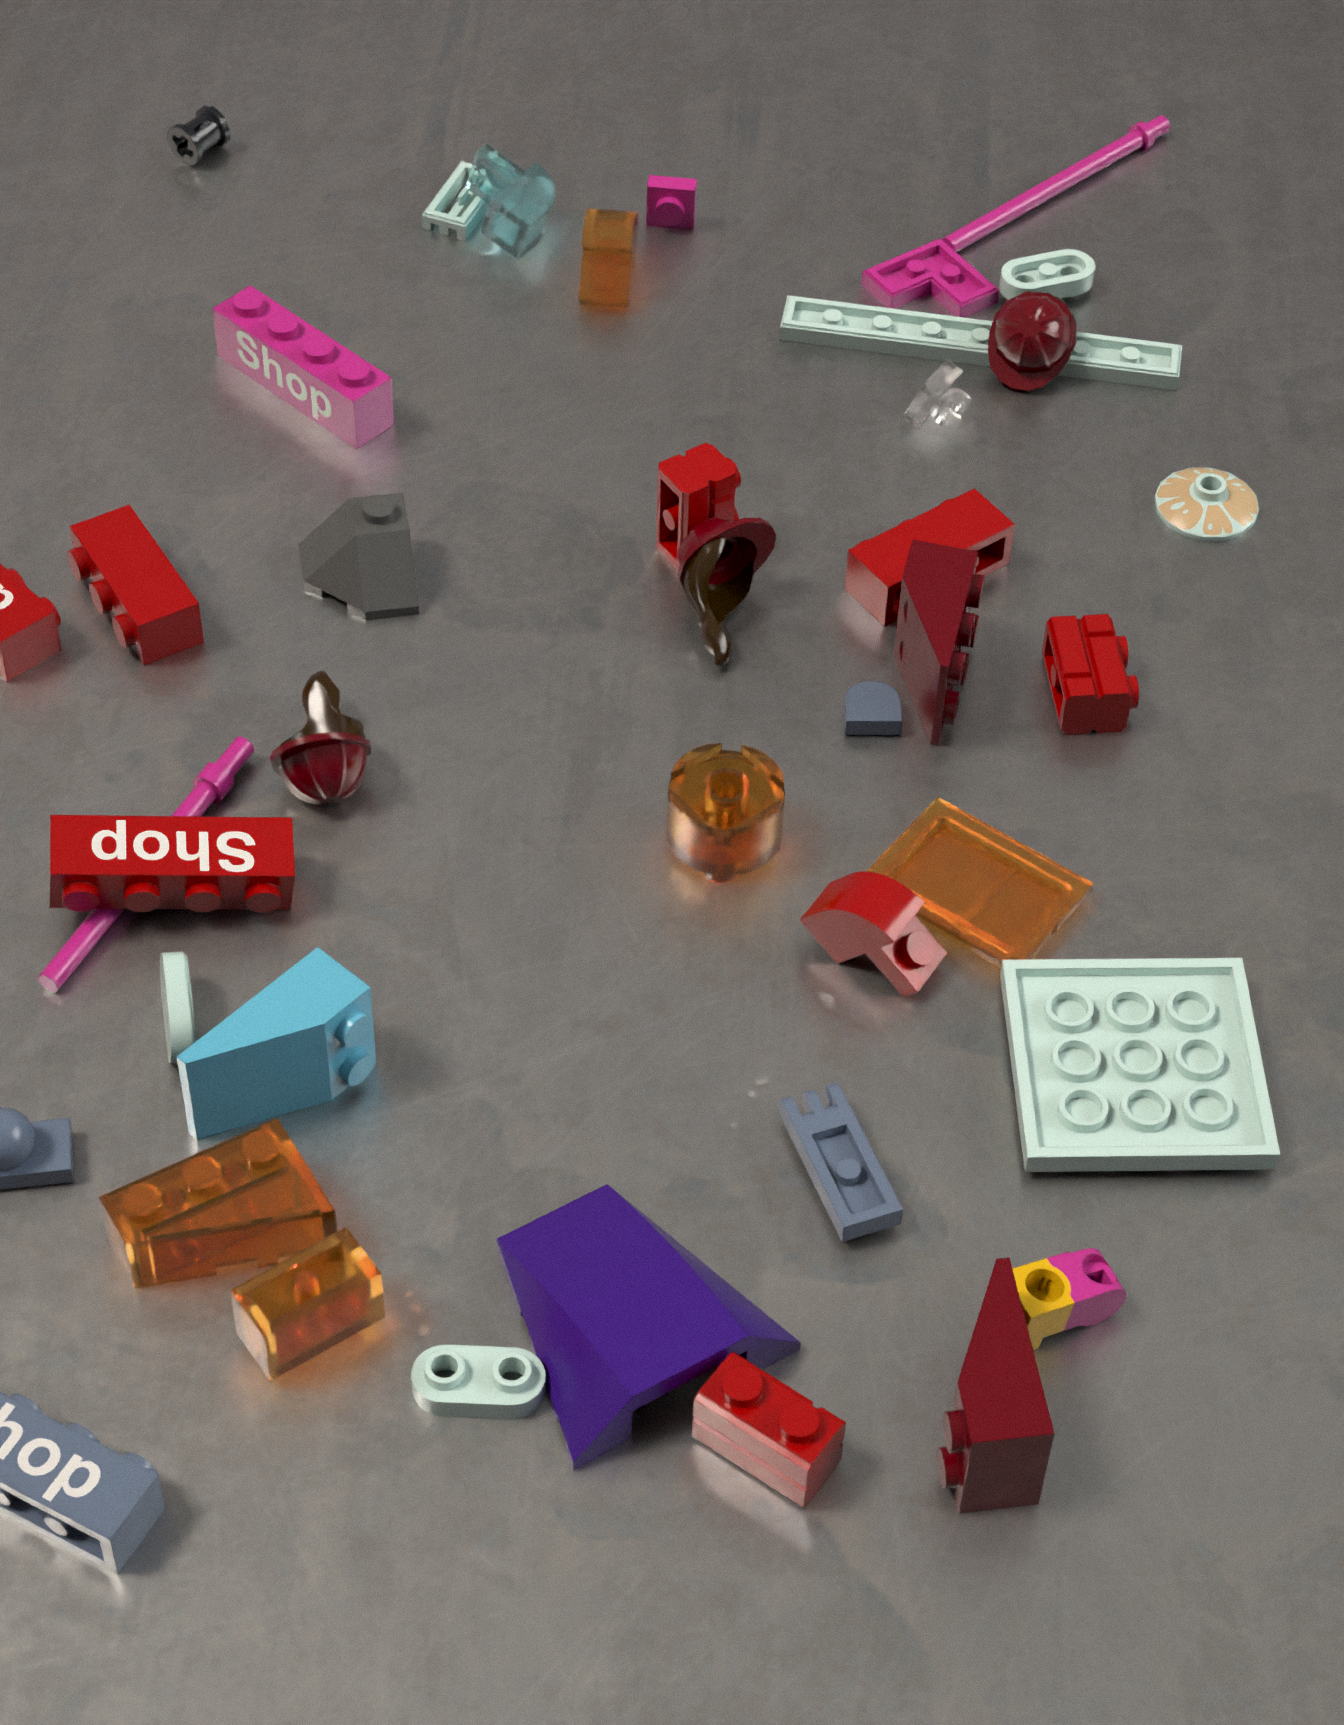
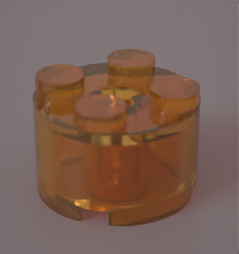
[666,743,785,883]

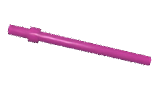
[38,737,254,992]

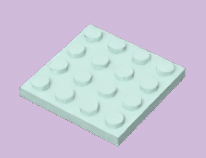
[1000,958,1280,1172]

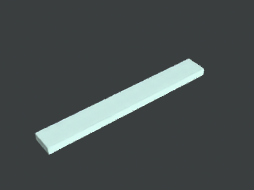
[779,295,1182,391]

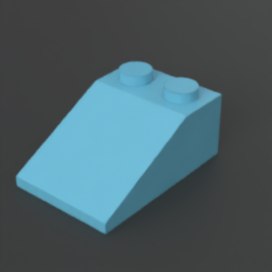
[177,947,377,1140]

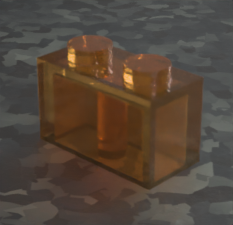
[230,1227,385,1381]

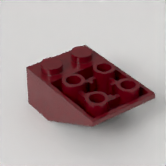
[894,540,985,746]

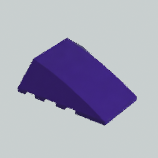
[497,1184,801,1470]

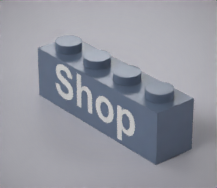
[0,1392,165,1574]

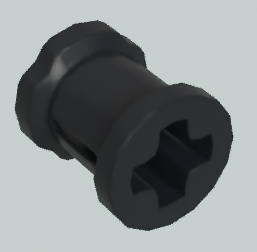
[167,106,231,165]

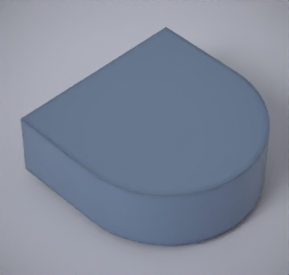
[844,681,903,735]

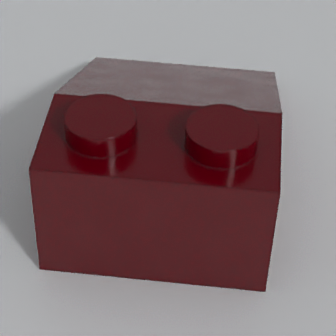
[937,1257,1055,1514]

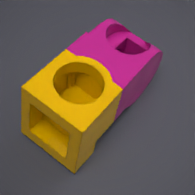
[1012,1248,1127,1350]

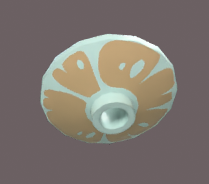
[1154,468,1259,542]

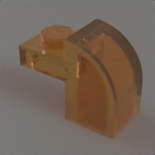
[578,208,639,308]

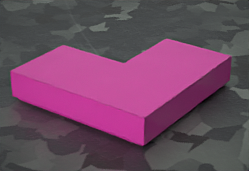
[861,238,1000,318]

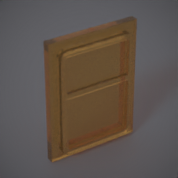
[867,797,1094,968]

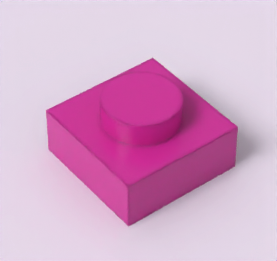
[646,175,697,230]

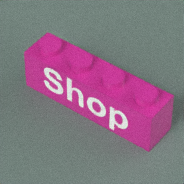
[212,285,394,449]

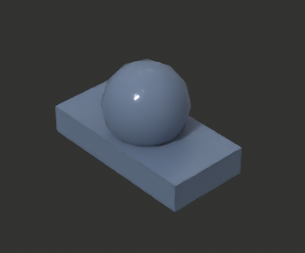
[0,1107,74,1190]

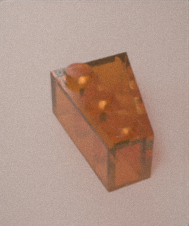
[99,1118,340,1289]

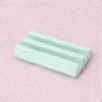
[421,161,505,241]

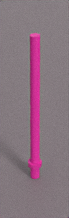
[941,115,1170,253]

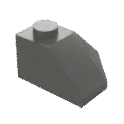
[299,493,419,620]

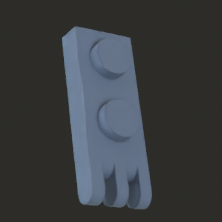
[778,1083,903,1242]

